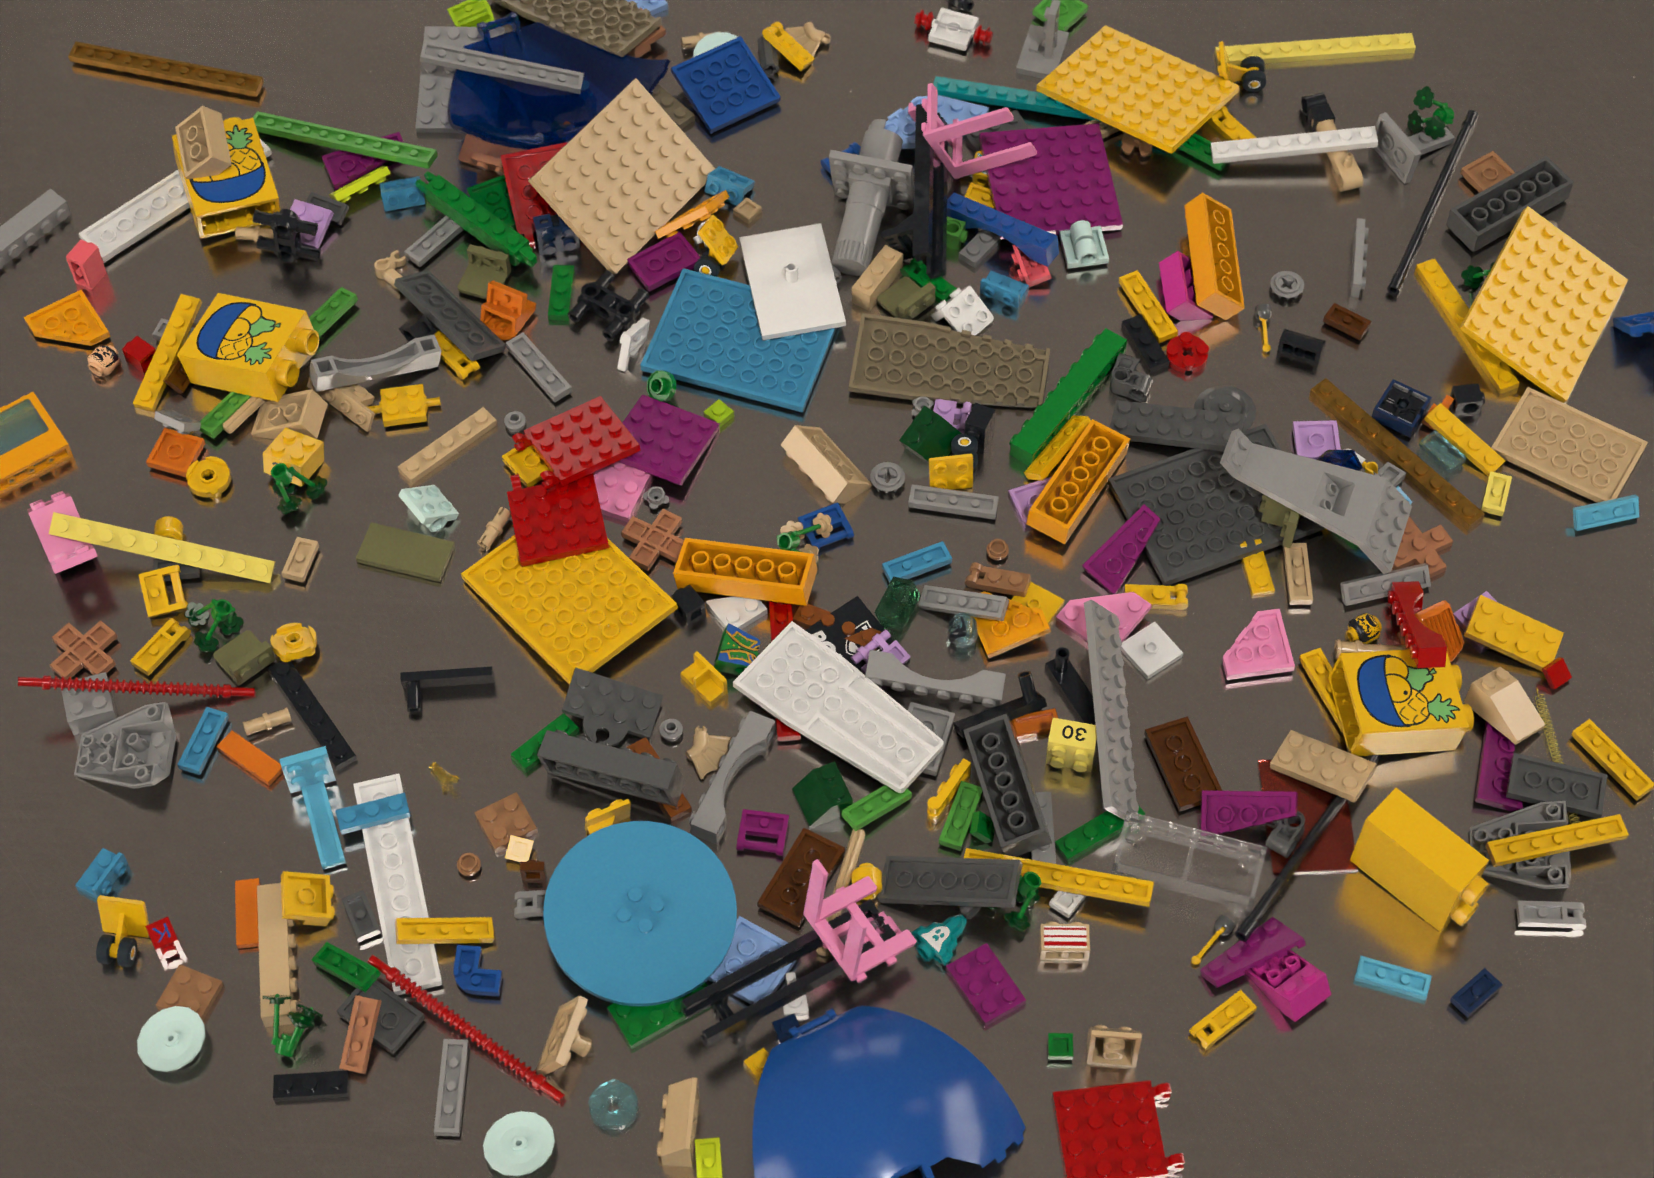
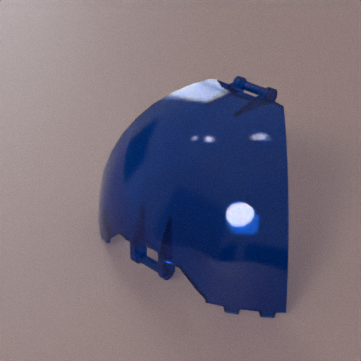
[447,12,670,150]

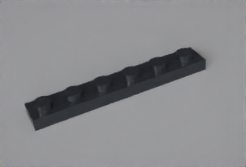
[268,661,357,771]

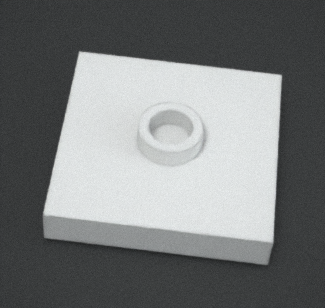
[1121,622,1183,680]

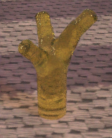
[429,762,459,792]

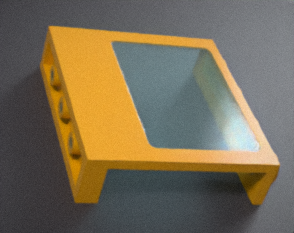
[0,392,73,495]

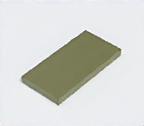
[356,522,455,582]

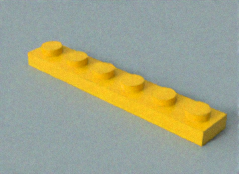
[133,294,202,412]
[1485,814,1629,867]

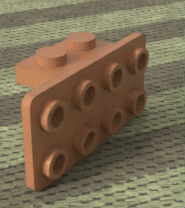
[458,123,545,175]

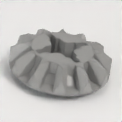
[1270,271,1304,300]
[870,462,905,494]

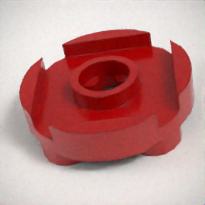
[1166,332,1209,373]

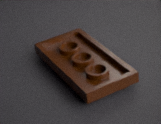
[1144,716,1222,812]
[757,828,845,927]

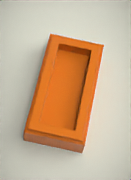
[1010,708,1058,740]

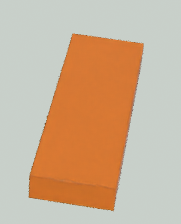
[216,730,283,786]
[235,878,260,949]

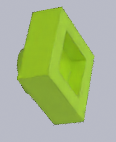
[704,399,734,428]

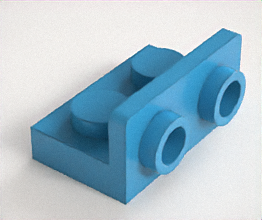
[705,166,755,206]
[379,176,425,211]
[980,271,1029,308]
[75,848,128,899]

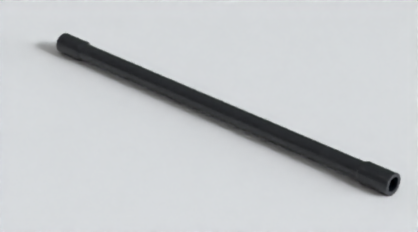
[1387,110,1479,295]
[1235,755,1381,942]

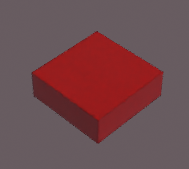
[1542,657,1572,689]

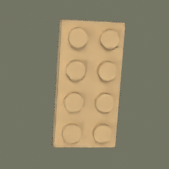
[1270,730,1376,803]

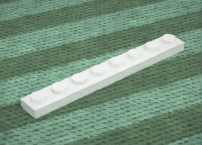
[1211,126,1378,164]

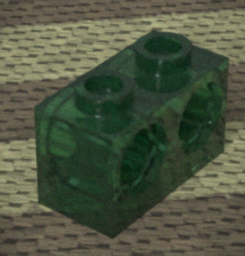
[874,576,921,632]

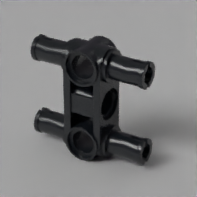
[253,209,321,263]
[568,270,649,341]

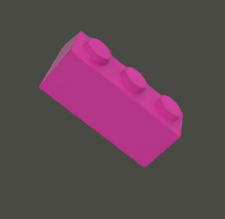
[1159,251,1213,321]

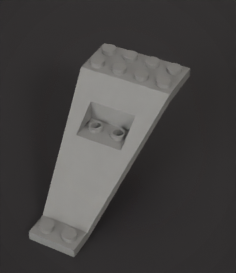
[1220,429,1412,574]

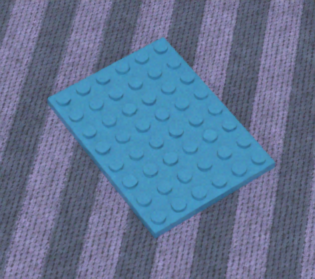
[640,268,837,412]

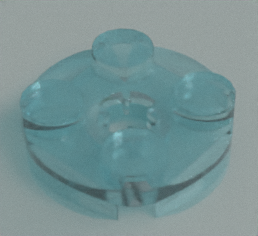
[588,1079,638,1131]

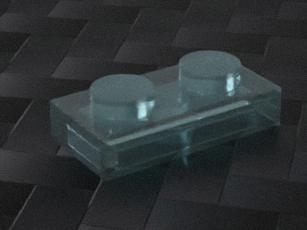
[1419,430,1467,473]

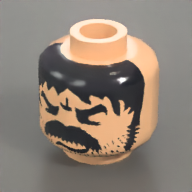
[87,345,120,376]

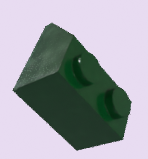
[899,405,962,464]
[792,761,853,829]

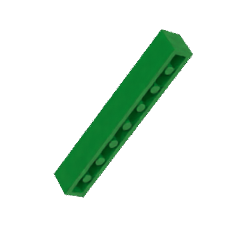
[1009,328,1127,466]

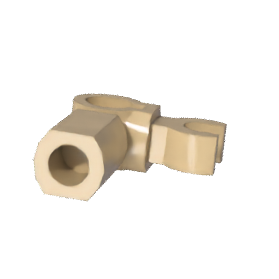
[374,250,406,292]

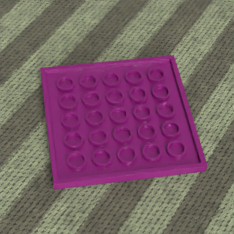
[979,123,1123,239]

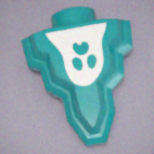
[912,914,967,966]

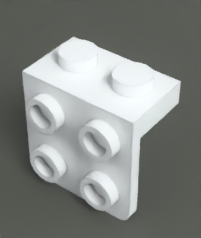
[931,285,994,335]

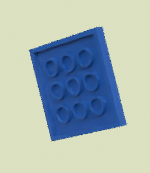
[671,36,781,134]

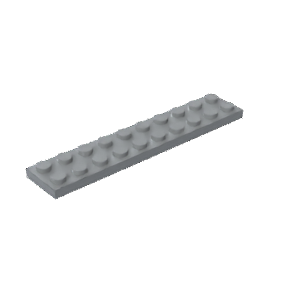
[1084,600,1139,823]

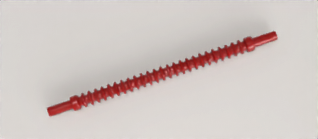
[18,675,255,699]
[368,955,565,1103]

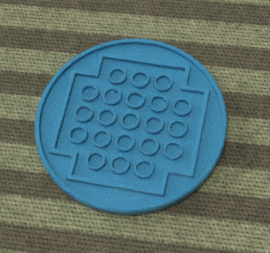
[543,821,737,1006]

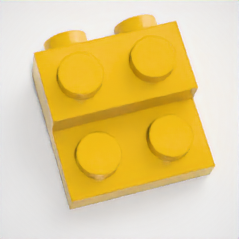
[281,871,335,927]

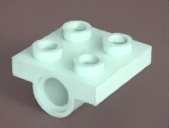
[1059,220,1109,269]
[398,485,459,532]

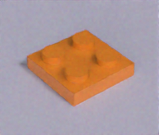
[146,428,206,477]

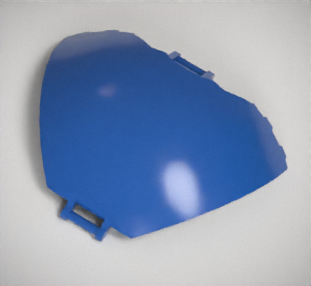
[753,1005,1026,1178]

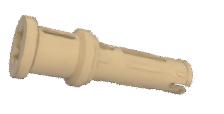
[1334,639,1406,659]

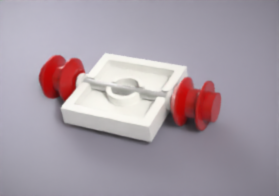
[914,8,993,51]

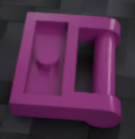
[736,809,789,856]

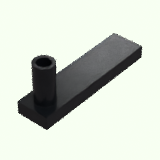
[1045,647,1096,725]
[400,666,495,712]
[953,671,1047,738]

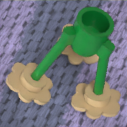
[776,513,833,563]

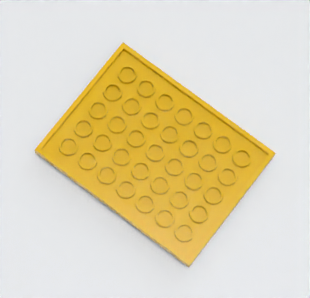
[1036,25,1239,154]
[1459,206,1628,403]
[461,535,678,685]

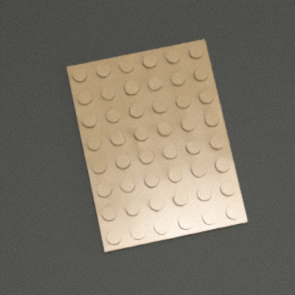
[528,78,715,275]

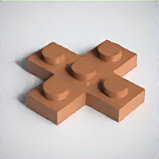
[621,509,684,571]
[1392,517,1453,578]
[50,620,118,679]

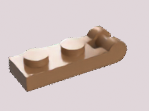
[965,562,1031,597]

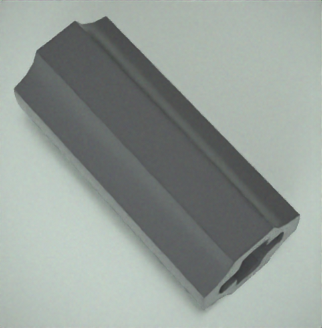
[757,35,779,76]

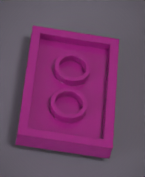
[627,232,700,292]
[946,943,1026,1027]

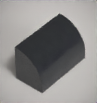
[1277,329,1326,364]

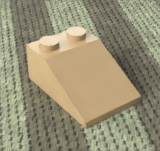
[251,389,328,439]
[1463,667,1545,744]
[1086,1025,1142,1068]

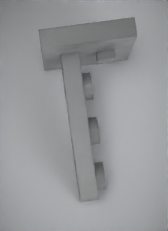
[1016,0,1069,79]
[1374,112,1455,184]

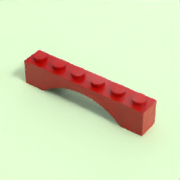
[1388,581,1447,668]

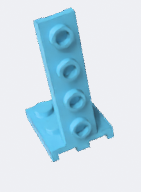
[279,746,346,870]

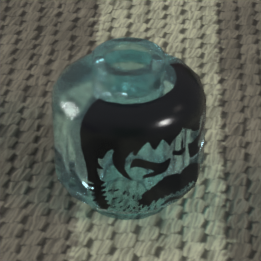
[948,613,978,649]

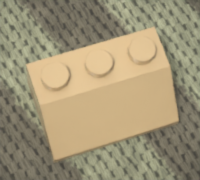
[175,106,232,179]
[657,1077,700,1167]

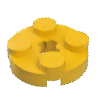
[186,456,231,499]
[270,623,317,662]

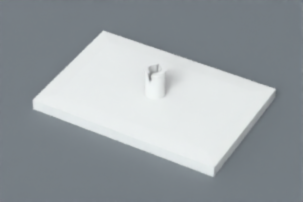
[739,223,846,340]

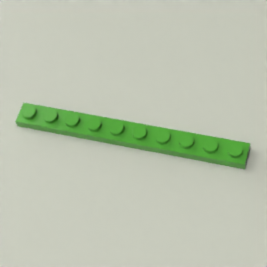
[253,111,438,169]
[200,287,358,439]

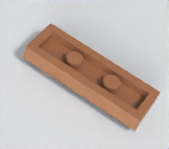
[340,995,382,1074]

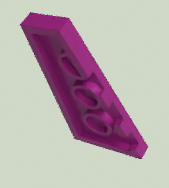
[322,132,404,190]
[1082,504,1160,595]
[1475,721,1523,812]
[1201,790,1298,838]
[1200,917,1306,988]

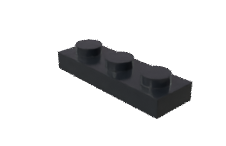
[1121,314,1169,373]
[273,1070,349,1102]

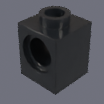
[399,315,437,342]
[1450,383,1485,416]
[671,584,706,626]

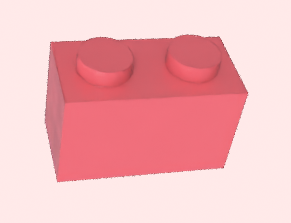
[66,239,107,291]

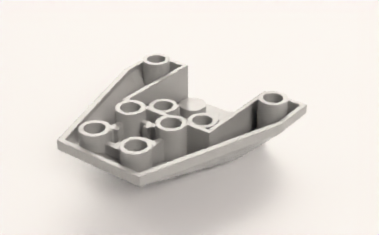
[74,702,176,789]
[1470,801,1571,889]

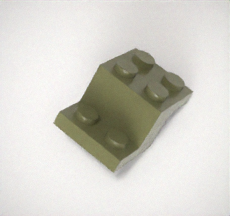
[1259,494,1301,548]

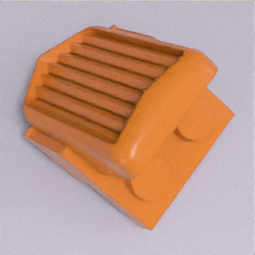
[480,280,536,341]
[1400,600,1465,662]

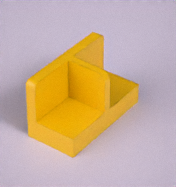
[680,651,728,707]

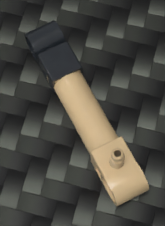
[1301,92,1363,192]

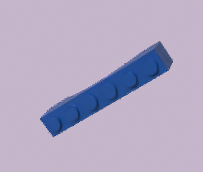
[947,192,1059,267]

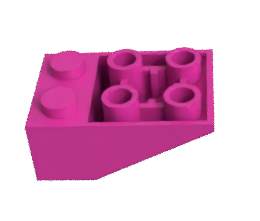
[1245,949,1332,1022]

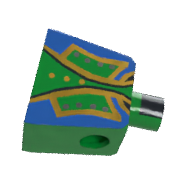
[713,623,760,675]

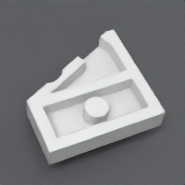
[617,318,650,372]
[706,596,768,630]

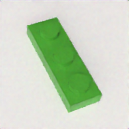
[939,781,983,851]
[841,785,912,831]

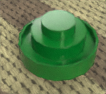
[647,370,676,402]

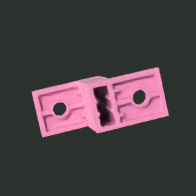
[27,491,98,574]

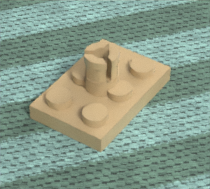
[536,996,592,1076]

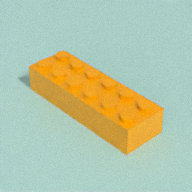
[1184,193,1245,320]
[1026,419,1130,544]
[673,538,817,606]

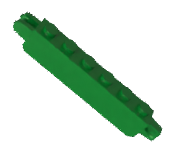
[415,171,537,268]

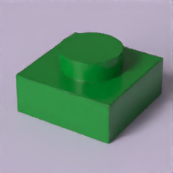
[970,811,995,843]
[1048,1033,1073,1060]

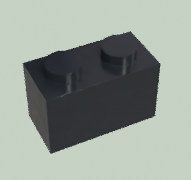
[964,403,995,454]

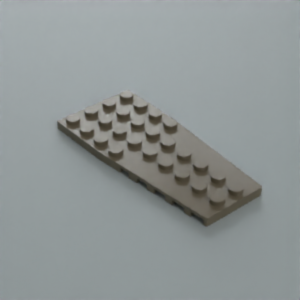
[491,0,662,57]
[848,313,1050,408]

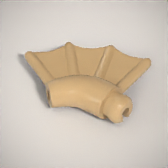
[785,22,831,57]
[685,726,732,780]

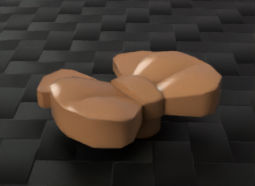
[1121,133,1153,157]

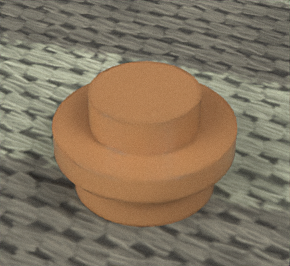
[987,539,1009,560]
[457,853,481,876]

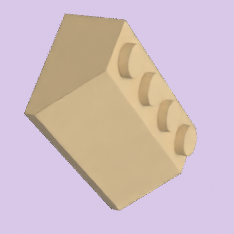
[781,425,872,504]

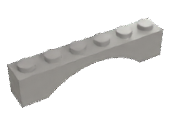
[309,335,441,392]
[865,650,1006,707]
[689,711,776,845]

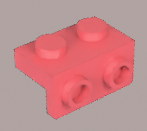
[1011,245,1052,287]

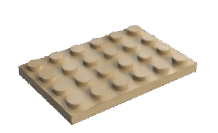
[1491,387,1648,503]

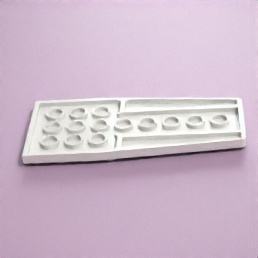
[733,621,944,793]

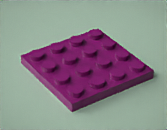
[618,394,720,486]

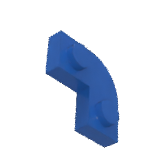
[453,945,503,997]

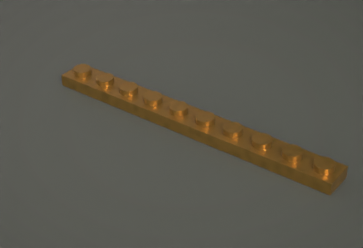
[68,41,264,97]
[1310,378,1485,530]

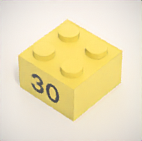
[1046,718,1097,772]

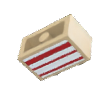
[1039,922,1090,961]

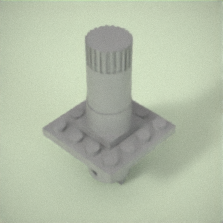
[829,119,914,276]

